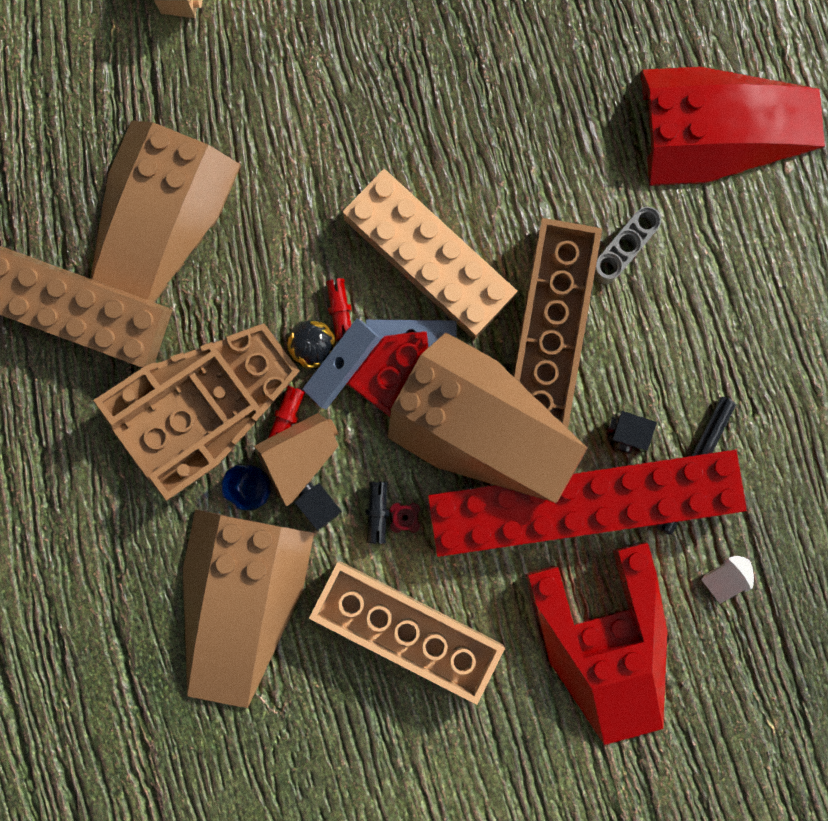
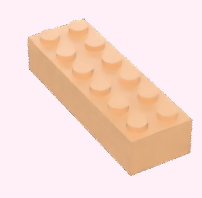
[343,169,518,340]
[309,561,505,705]

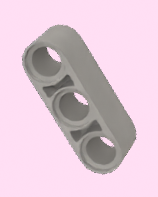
[594,207,661,284]

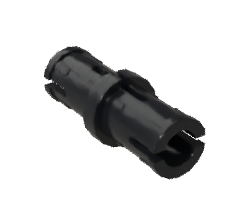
[365,481,389,544]

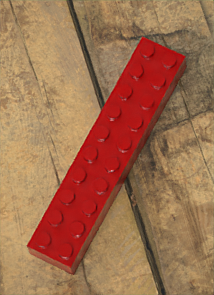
[428,449,747,557]

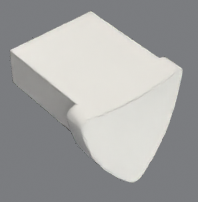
[701,556,754,604]

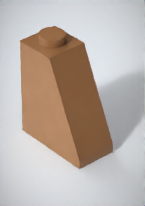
[254,413,339,506]

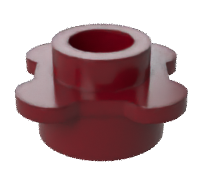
[390,503,420,533]

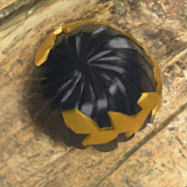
[287,320,336,369]

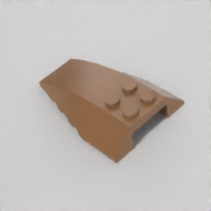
[91,120,241,303]
[93,323,300,502]
[388,333,588,503]
[183,509,314,708]

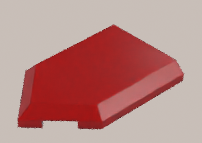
[346,331,429,417]

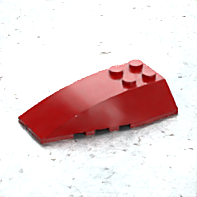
[641,66,825,186]

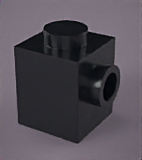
[606,411,657,454]

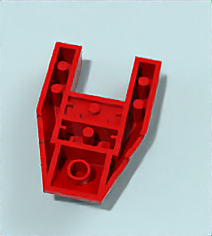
[525,542,667,745]

